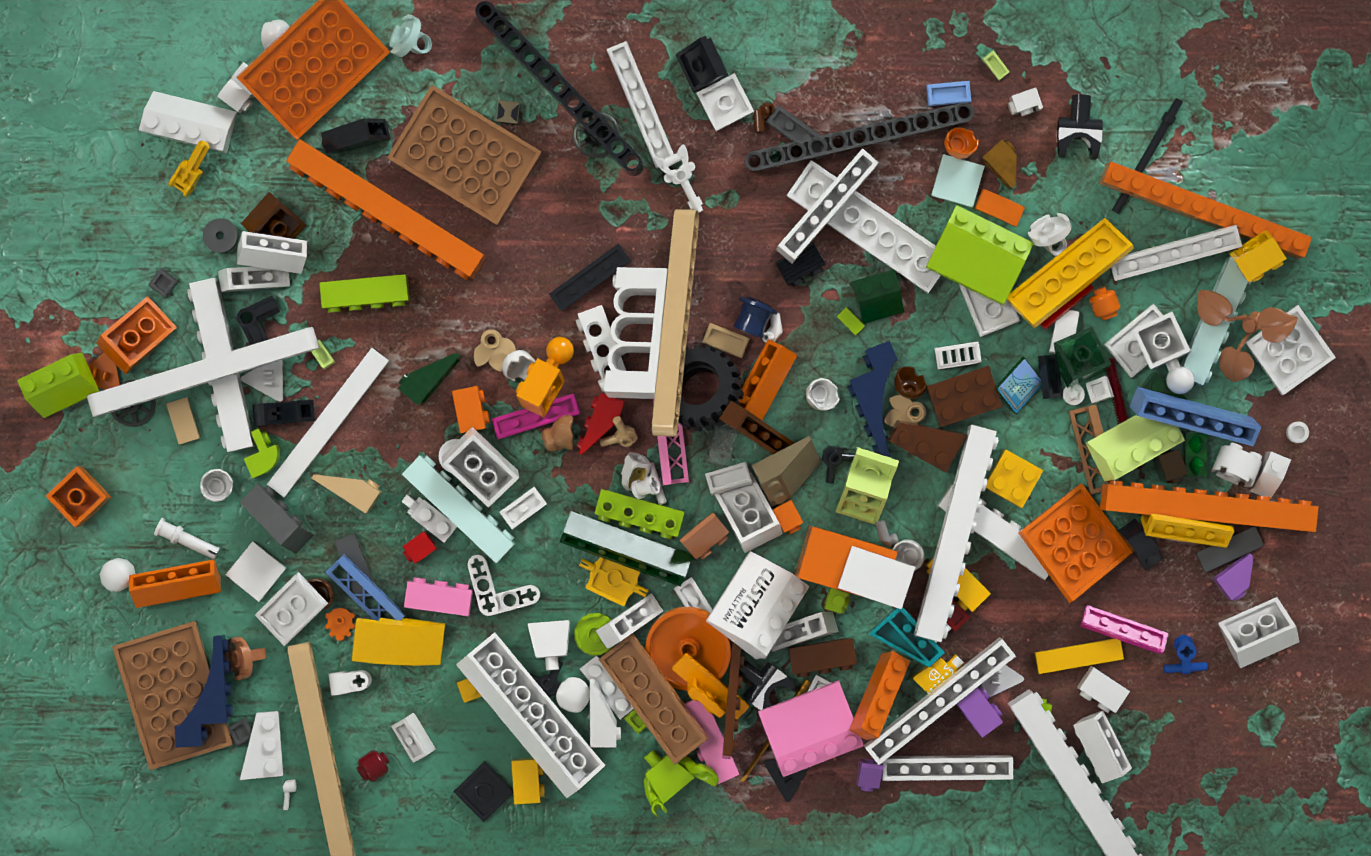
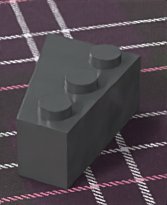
[240,483,314,554]

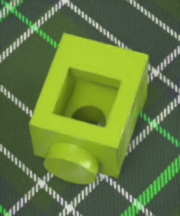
[823,587,850,614]

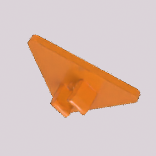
[89,352,120,390]

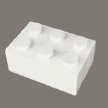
[442,427,519,507]

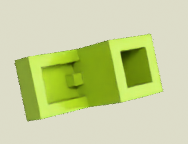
[244,429,280,479]

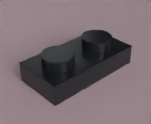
[1038,354,1063,399]

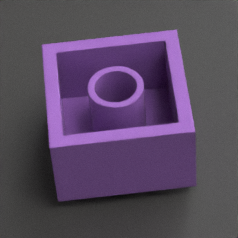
[956,686,1003,738]

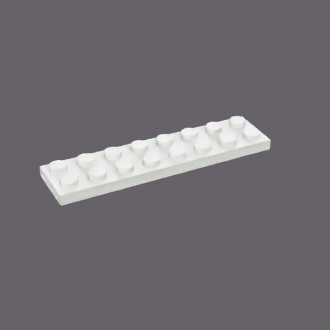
[787,160,941,294]

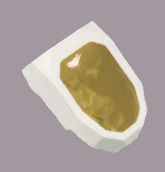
[621,452,651,491]

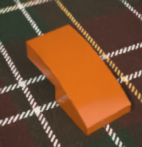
[974,189,1025,227]

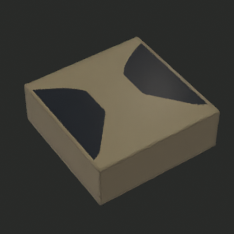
[496,100,520,124]

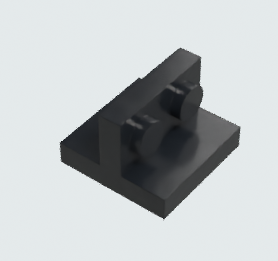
[675,36,729,93]

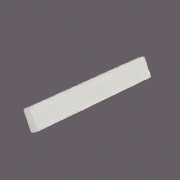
[267,348,389,497]

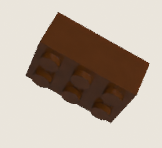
[926,366,1003,427]

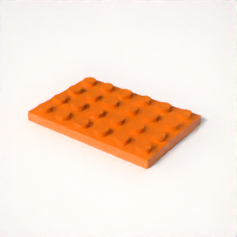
[236,0,390,140]

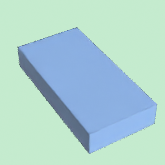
[926,81,971,107]

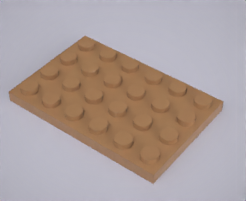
[387,85,542,226]
[112,621,234,770]

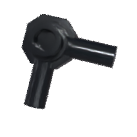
[822,446,855,484]
[529,660,563,697]

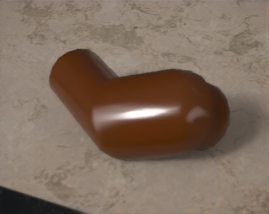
[753,103,775,133]

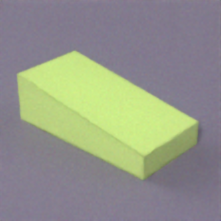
[982,51,1009,80]
[311,340,335,370]

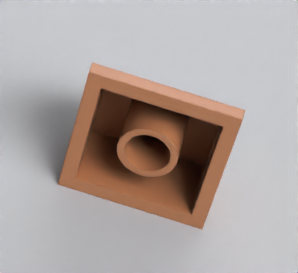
[680,512,729,560]

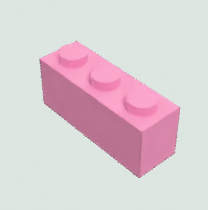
[404,577,473,616]

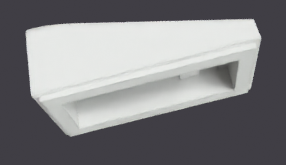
[934,342,982,369]

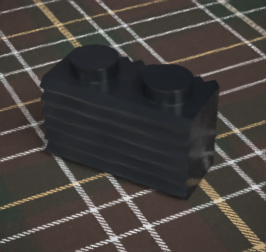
[775,242,826,287]

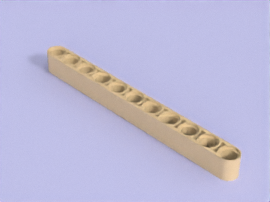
[652,209,699,437]
[288,642,356,856]

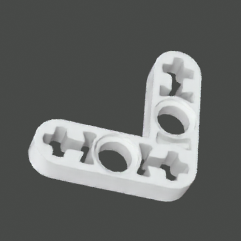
[468,555,540,616]

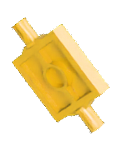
[579,557,649,607]

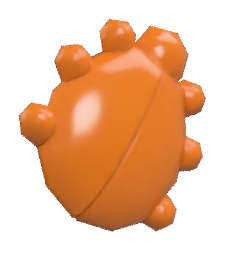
[325,608,355,641]

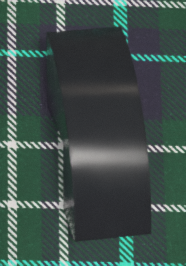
[252,400,315,426]

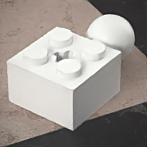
[1132,312,1194,394]

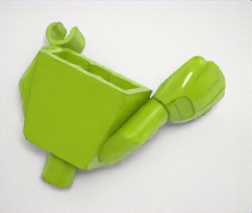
[643,749,719,817]

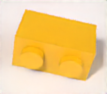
[511,758,545,804]

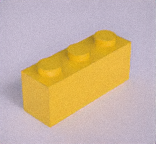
[925,556,991,612]

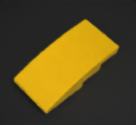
[352,618,445,666]

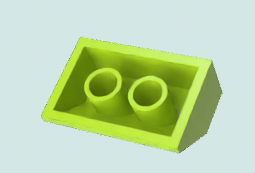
[17,353,100,418]

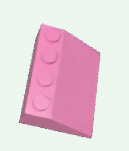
[758,681,864,777]

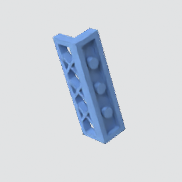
[325,554,405,621]

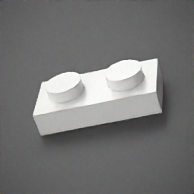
[500,487,547,529]

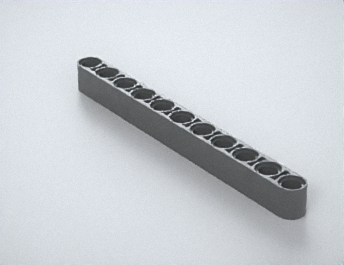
[744,103,974,172]

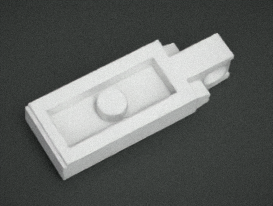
[402,494,457,543]

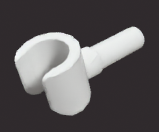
[283,780,297,810]

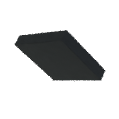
[453,761,513,822]

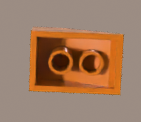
[96,296,177,374]

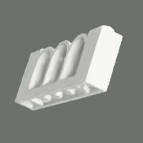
[601,267,668,399]

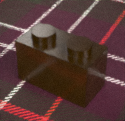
[1152,449,1188,484]

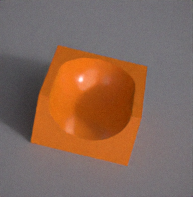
[794,525,898,598]

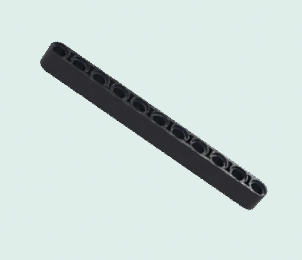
[475,1,644,176]

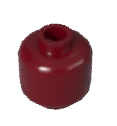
[356,750,389,782]

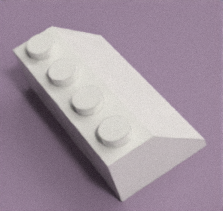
[139,91,237,154]

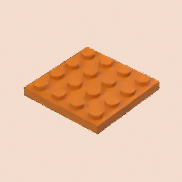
[1018,483,1133,603]

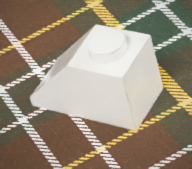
[1250,452,1291,499]

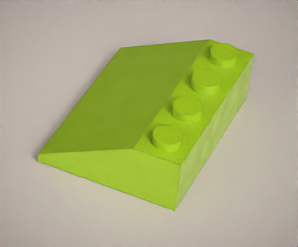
[925,205,1034,305]

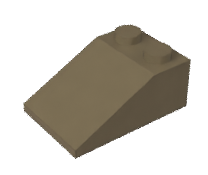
[751,436,821,507]

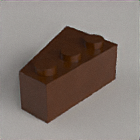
[886,420,967,473]

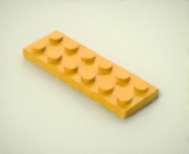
[1006,218,1134,328]

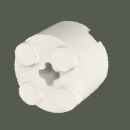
[1211,443,1262,487]

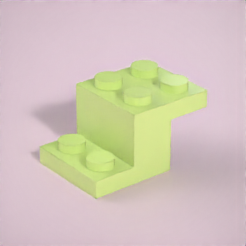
[836,448,899,525]

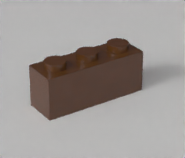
[788,637,857,677]

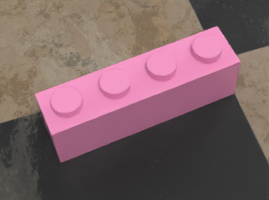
[684,699,739,785]

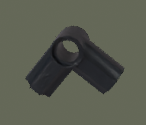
[237,295,281,345]

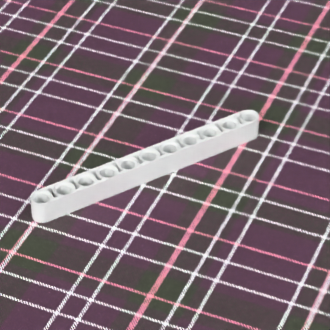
[87,327,319,417]

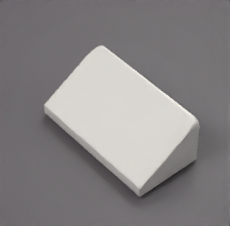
[391,713,435,763]

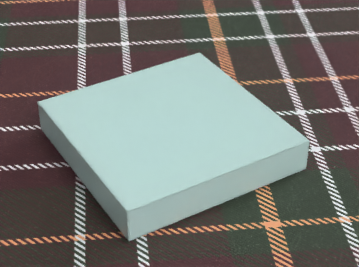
[931,154,985,208]

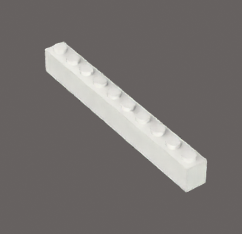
[914,425,998,642]
[1007,690,1142,856]

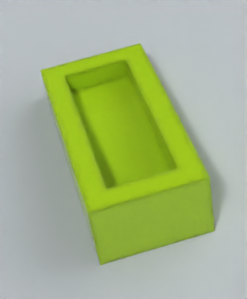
[837,307,865,336]

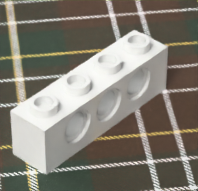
[575,305,626,393]

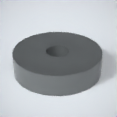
[203,218,239,253]

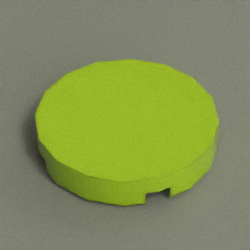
[574,613,613,656]

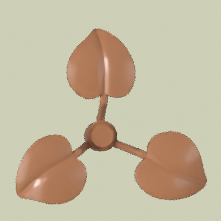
[1197,290,1298,382]

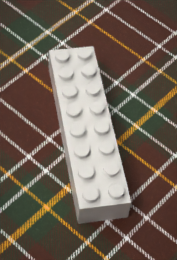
[456,632,605,798]

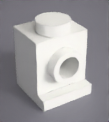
[1008,88,1043,116]

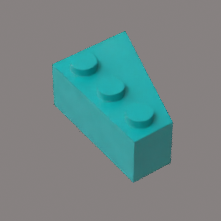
[867,607,945,667]

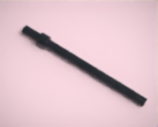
[1112,98,1183,214]

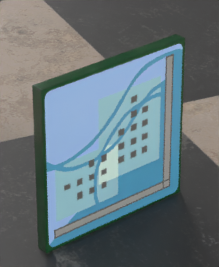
[995,357,1041,414]

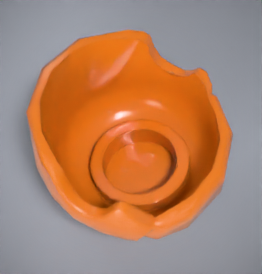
[944,127,979,159]

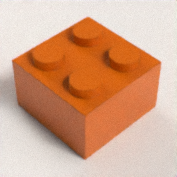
[46,466,112,527]

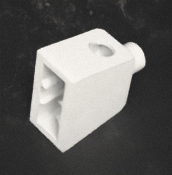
[528,620,570,671]

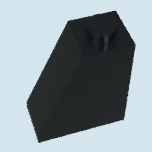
[321,118,391,154]

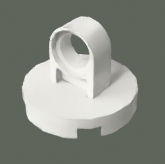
[1028,213,1071,256]

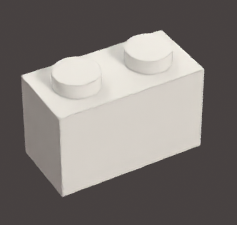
[1077,666,1130,713]

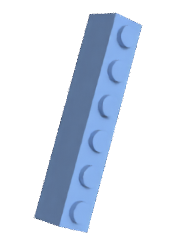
[1130,387,1261,446]

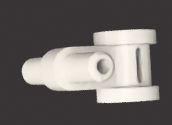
[631,462,667,505]

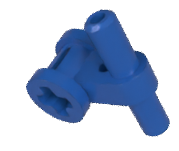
[1163,635,1208,674]

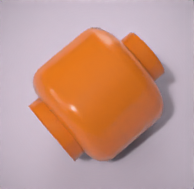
[1089,287,1121,320]

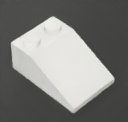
[715,473,783,553]

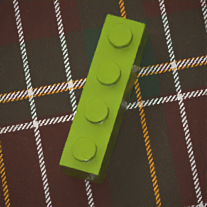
[320,274,410,313]

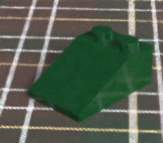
[398,352,463,406]

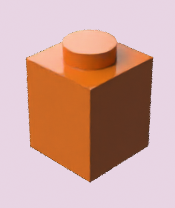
[772,500,803,534]

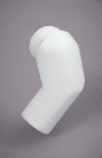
[762,313,783,343]

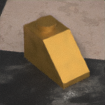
[981,140,1017,191]

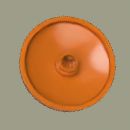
[645,607,732,691]

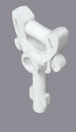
[654,144,703,212]

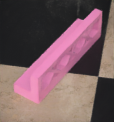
[653,399,689,485]

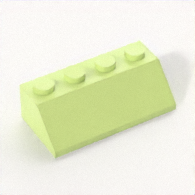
[1086,415,1185,481]

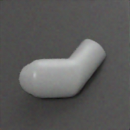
[875,520,899,547]

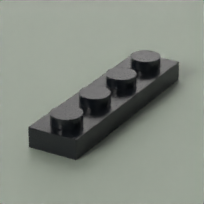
[549,244,631,312]

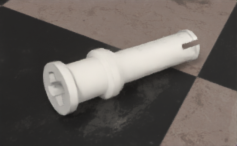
[154,518,220,560]

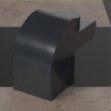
[1118,518,1163,571]

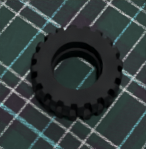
[678,345,744,432]

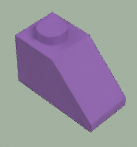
[1212,553,1253,601]
[856,758,883,792]

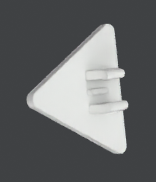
[241,360,283,402]
[981,665,1024,697]

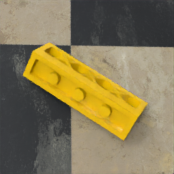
[1141,513,1234,548]

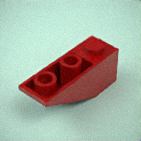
[577,393,625,455]

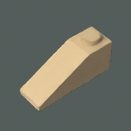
[312,475,382,514]

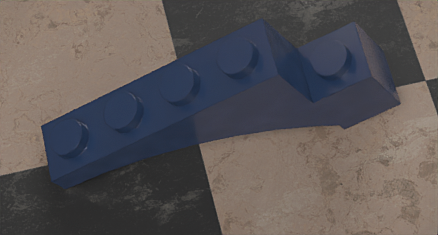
[847,340,897,457]
[175,635,233,748]

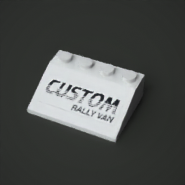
[706,551,809,659]

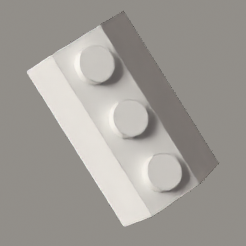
[1218,597,1299,668]

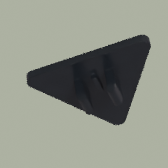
[764,760,809,802]

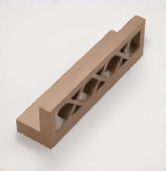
[1068,404,1116,494]

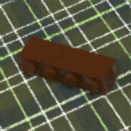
[719,401,795,455]

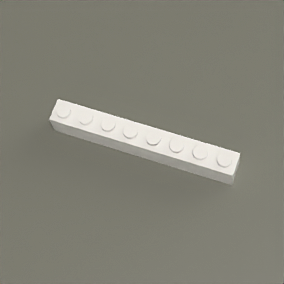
[187,278,256,452]
[864,637,1016,765]

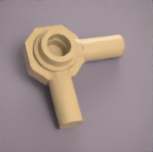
[600,416,638,447]

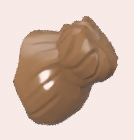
[542,415,574,452]

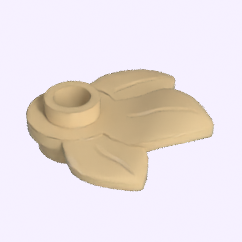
[474,330,516,372]
[884,395,926,427]

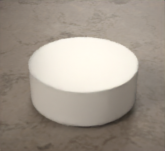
[1286,422,1309,443]

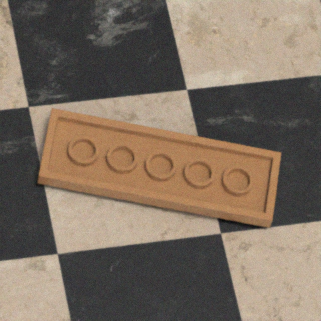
[598,633,709,765]

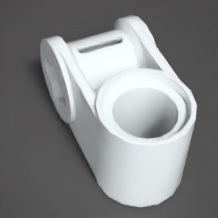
[328,670,372,696]

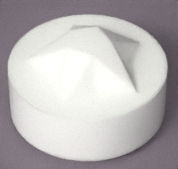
[1062,384,1085,405]

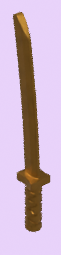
[740,678,811,782]

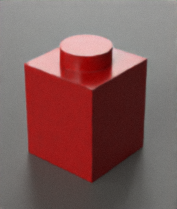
[402,531,438,564]

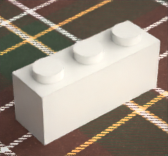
[237,231,307,274]
[1073,710,1132,783]

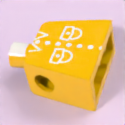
[911,654,964,694]

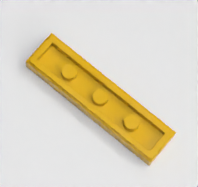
[1034,638,1124,674]

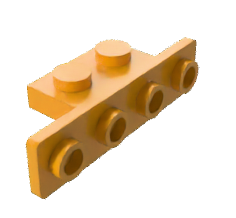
[672,654,749,719]

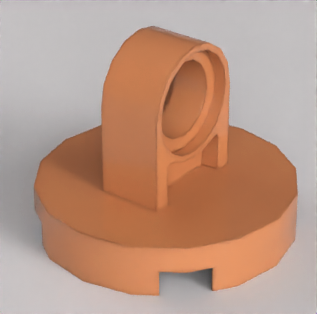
[226,636,267,680]

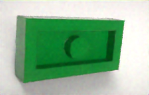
[1184,433,1207,476]

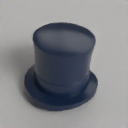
[733,296,778,338]

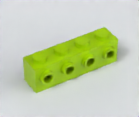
[594,489,684,540]

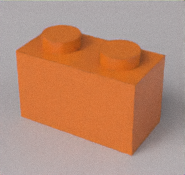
[452,386,490,434]

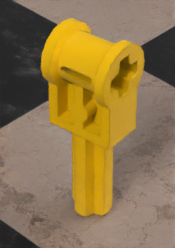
[168,140,210,198]

